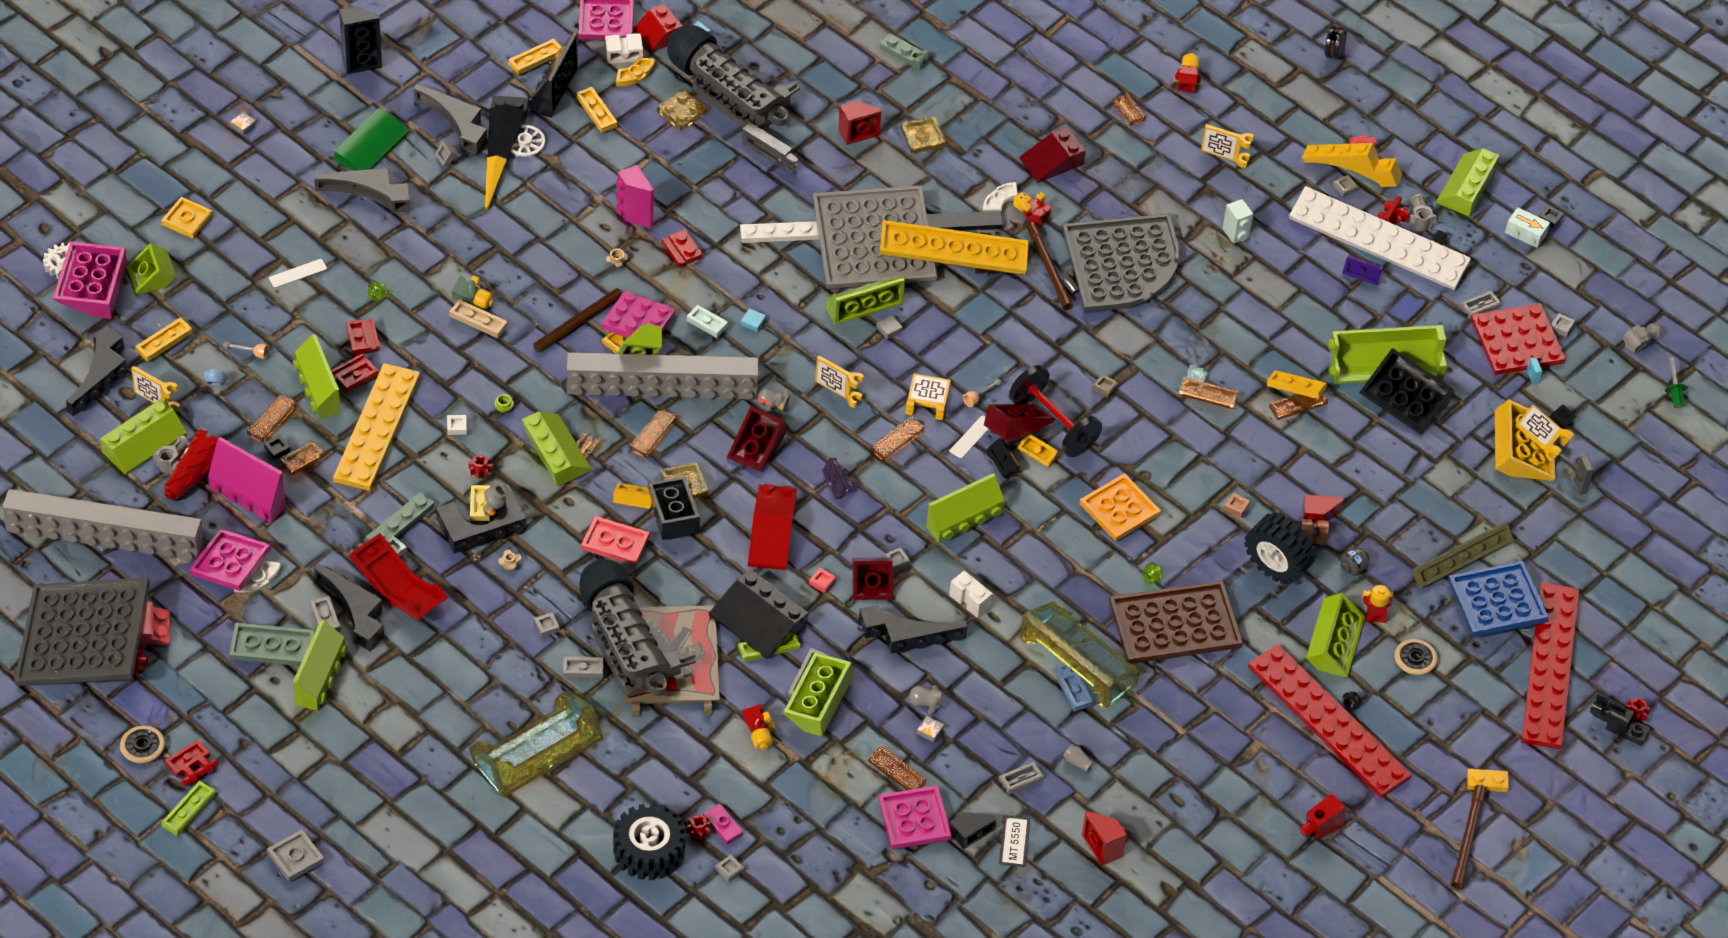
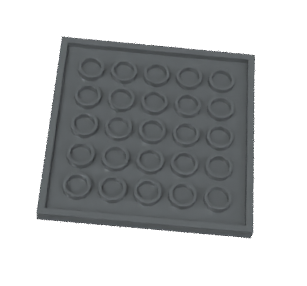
[14,577,150,686]

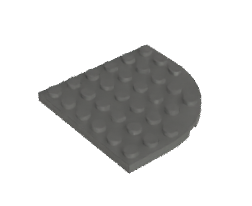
[1062,213,1179,312]

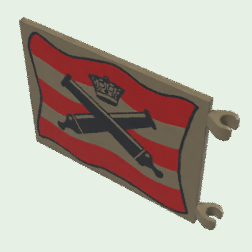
[622,606,720,717]

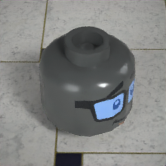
[1340,547,1370,576]

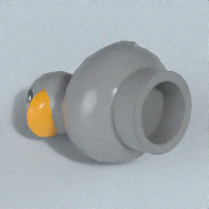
[483,484,508,516]

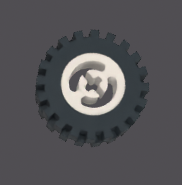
[1244,512,1317,584]
[613,803,685,880]

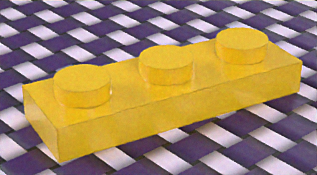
[508,38,561,75]
[576,87,617,133]
[135,317,193,362]
[1267,370,1327,399]

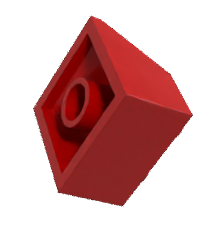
[634,3,682,53]
[838,101,882,145]
[1082,811,1127,866]

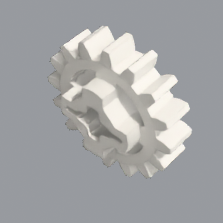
[43,243,70,279]

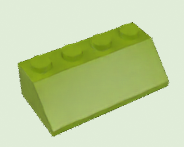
[1436,148,1499,216]
[826,276,905,325]
[293,334,341,419]
[100,398,187,475]
[522,411,592,487]
[926,473,1005,543]
[1306,593,1365,677]
[293,620,347,711]
[783,652,853,737]

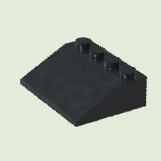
[529,31,578,118]
[1359,348,1455,435]
[709,569,808,659]

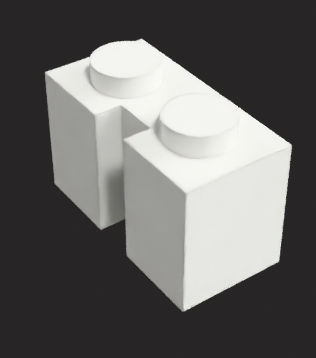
[605,33,643,64]
[949,571,993,618]

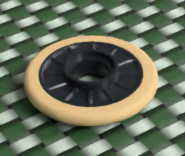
[1394,639,1438,675]
[120,726,165,763]

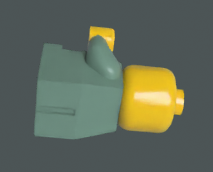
[452,275,494,310]

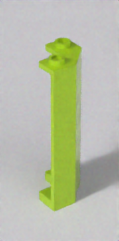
[1328,325,1447,384]

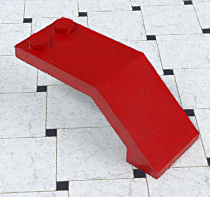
[747,484,797,570]
[349,533,448,620]

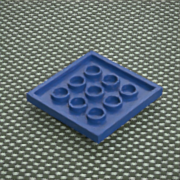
[1449,561,1548,637]

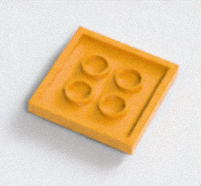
[1079,473,1161,542]

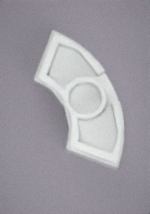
[983,182,1018,212]
[234,560,282,593]

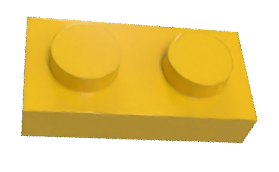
[1467,769,1509,792]

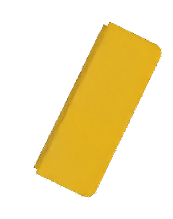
[1017,434,1061,468]
[613,483,652,509]

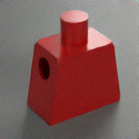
[1299,793,1345,839]

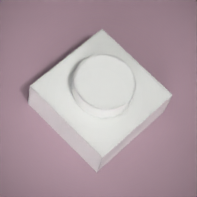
[447,415,467,435]

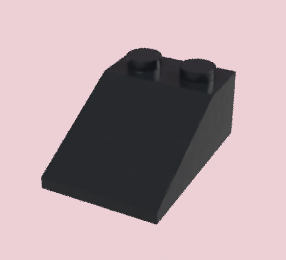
[648,476,700,540]

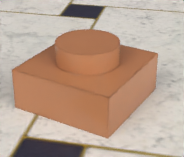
[1224,492,1250,518]

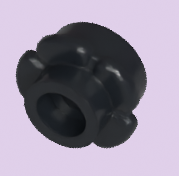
[1343,691,1362,710]

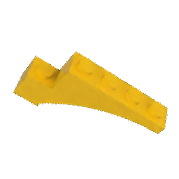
[1302,143,1402,187]

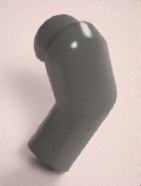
[1062,269,1079,294]

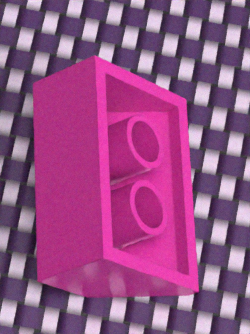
[616,165,654,228]

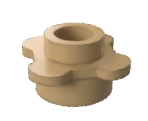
[606,248,628,267]
[498,550,521,570]

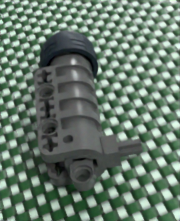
[667,25,800,129]
[579,559,696,696]

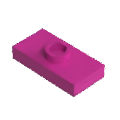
[703,803,744,845]

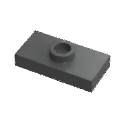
[1574,455,1594,494]

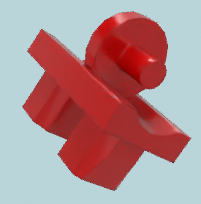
[1377,196,1410,225]

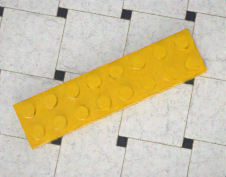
[879,220,1029,275]
[333,363,420,491]

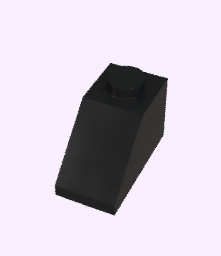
[949,812,997,850]

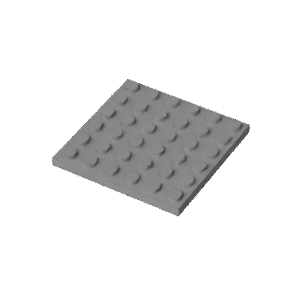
[812,185,937,289]

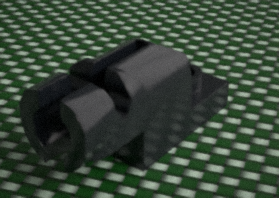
[1590,694,1650,746]

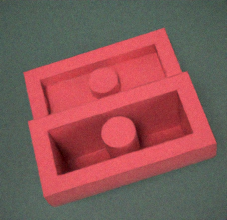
[138,602,170,648]

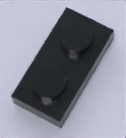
[986,438,1021,479]

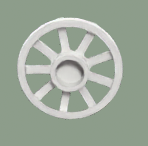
[511,125,545,158]

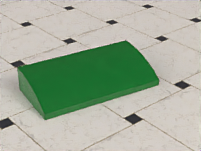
[334,108,408,171]

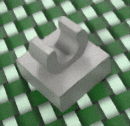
[435,140,460,166]

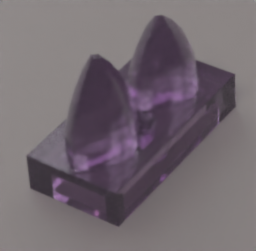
[822,458,859,499]

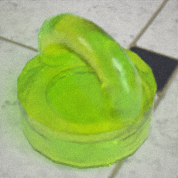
[367,280,387,301]
[1143,562,1163,584]

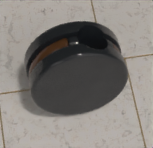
[1325,25,1347,60]

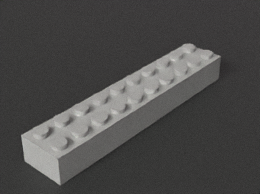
[567,353,758,400]
[2,489,204,561]

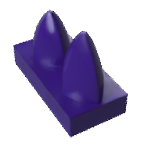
[1342,255,1383,285]

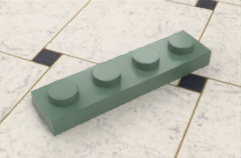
[365,492,434,542]

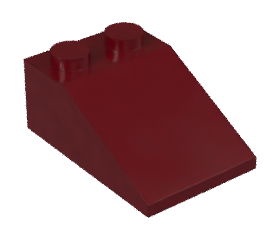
[1019,127,1086,183]
[984,404,1055,442]
[726,406,789,472]

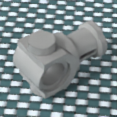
[1409,194,1436,232]
[1622,323,1661,353]
[153,435,191,474]

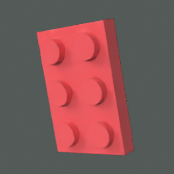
[581,516,650,566]

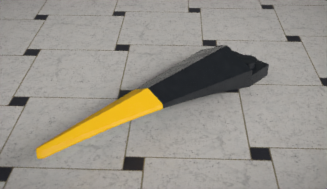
[485,96,529,211]

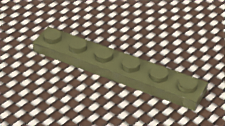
[1412,522,1514,588]

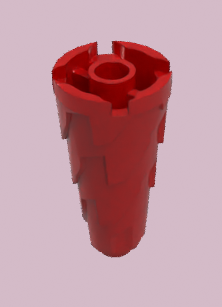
[164,429,218,501]

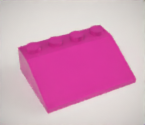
[53,241,128,319]
[208,437,286,523]

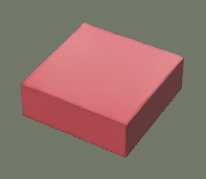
[809,568,836,593]

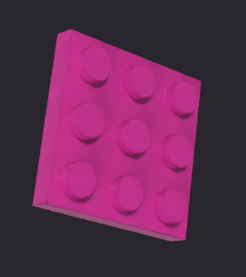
[578,0,634,40]
[601,291,676,338]
[189,529,271,591]
[878,785,952,850]

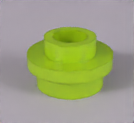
[494,394,514,412]

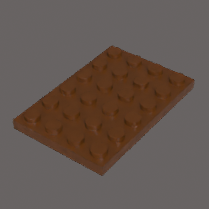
[1109,581,1243,664]

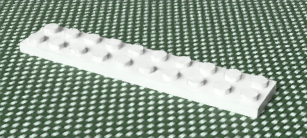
[1289,186,1471,291]

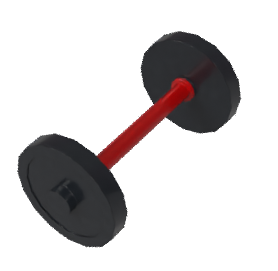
[1009,365,1103,458]

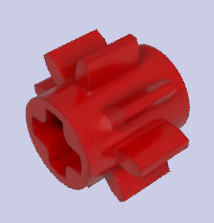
[468,455,492,479]
[133,650,148,675]
[1625,697,1650,722]
[686,814,711,840]

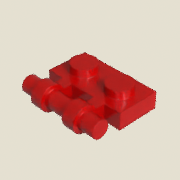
[165,739,219,787]

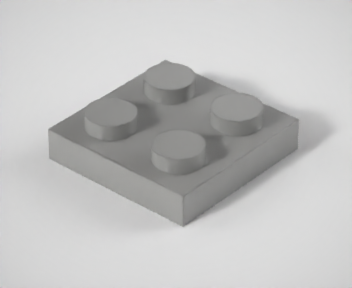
[267,830,324,882]

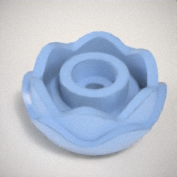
[203,369,227,386]

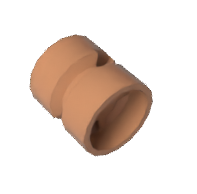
[1300,519,1329,546]

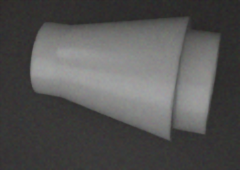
[1063,744,1094,772]

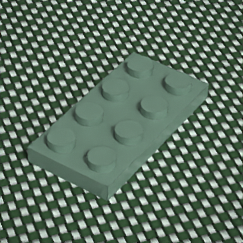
[229,623,315,666]

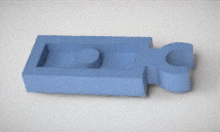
[1055,661,1093,712]

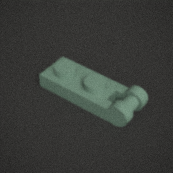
[880,33,930,69]

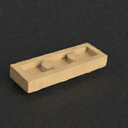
[449,299,507,338]

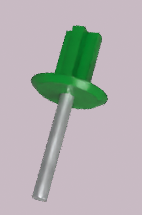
[1665,357,1688,408]

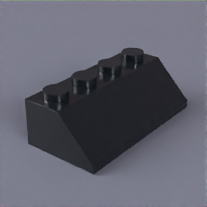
[339,6,382,74]

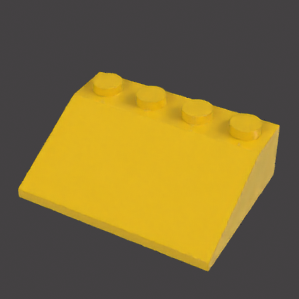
[1495,399,1555,481]

